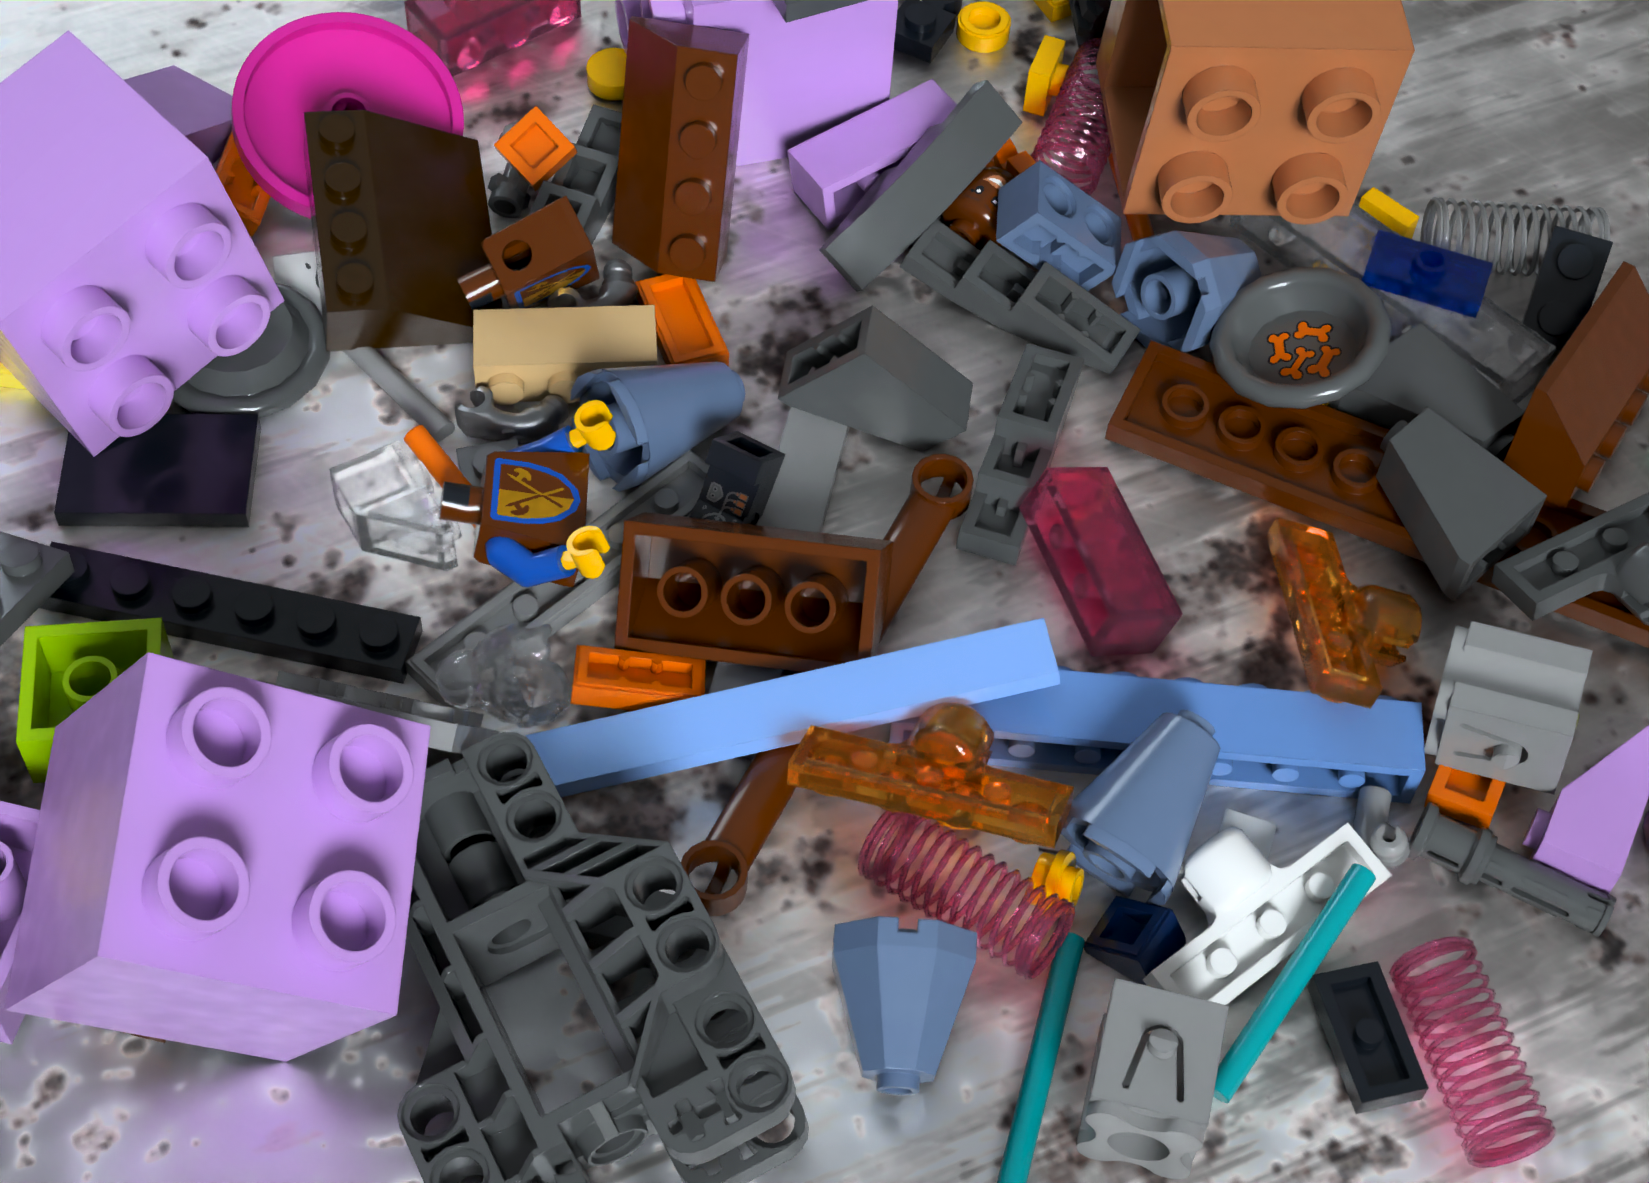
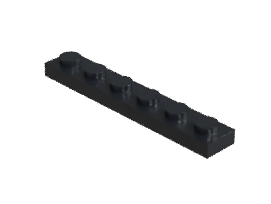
[39,542,423,684]

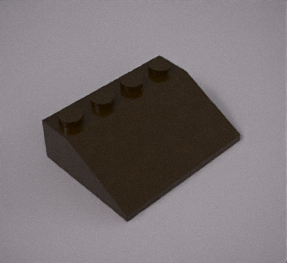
[304,110,503,351]

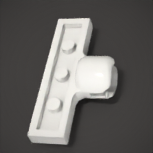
[1143,823,1392,1005]

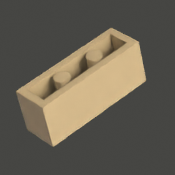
[473,305,658,405]

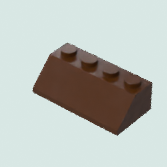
[612,16,749,282]
[1503,261,1649,510]
[614,512,894,672]

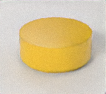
[956,1,1011,53]
[586,48,627,101]

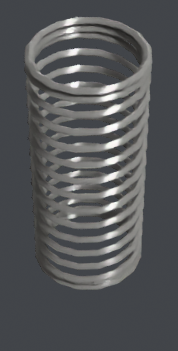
[1420,197,1610,277]

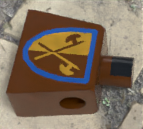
[456,196,600,311]

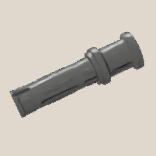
[1408,802,1617,937]

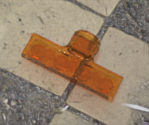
[1266,517,1422,709]
[787,702,1074,849]

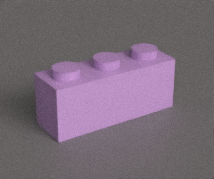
[788,79,957,230]

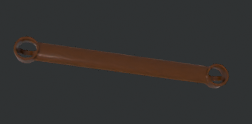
[681,454,974,917]

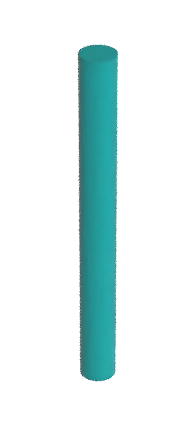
[1213,863,1376,1103]
[997,932,1085,1183]

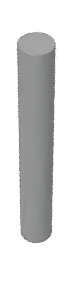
[343,347,455,442]

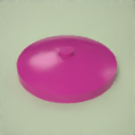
[231,12,464,219]

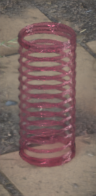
[1031,38,1111,195]
[857,800,1075,980]
[1389,936,1557,1168]

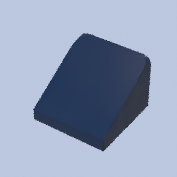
[1084,896,1186,985]

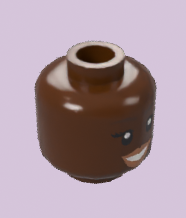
[941,166,1015,251]

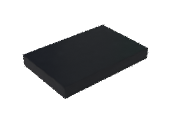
[54,414,261,527]

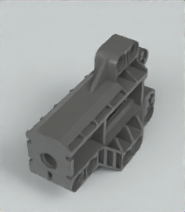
[397,732,809,1183]

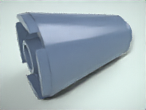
[570,361,745,492]
[1048,710,1220,906]

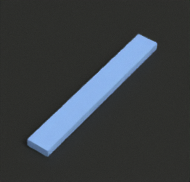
[526,618,1060,797]

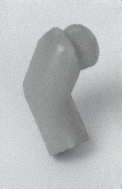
[1353,786,1410,869]

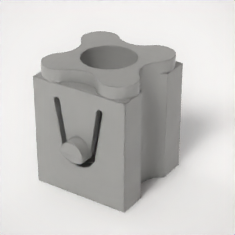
[1424,621,1593,795]
[1076,978,1229,1179]

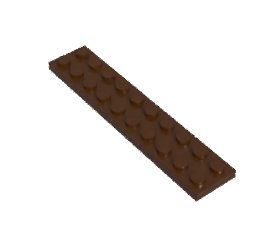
[1105,340,1649,648]

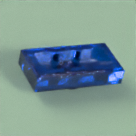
[1362,230,1493,318]

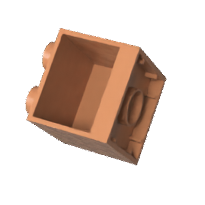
[1096,0,1415,225]

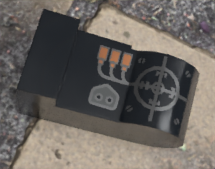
[689,431,786,525]

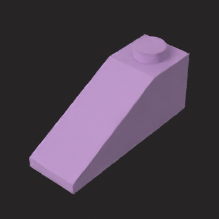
[1522,725,1649,895]

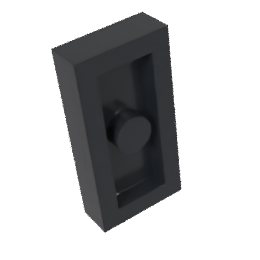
[1516,225,1613,352]
[1307,961,1429,1114]

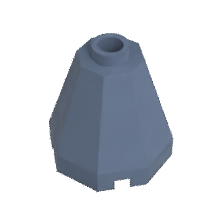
[1112,230,1261,352]
[832,916,977,1095]

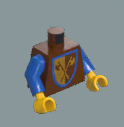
[439,400,616,587]

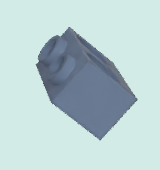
[996,160,1121,291]

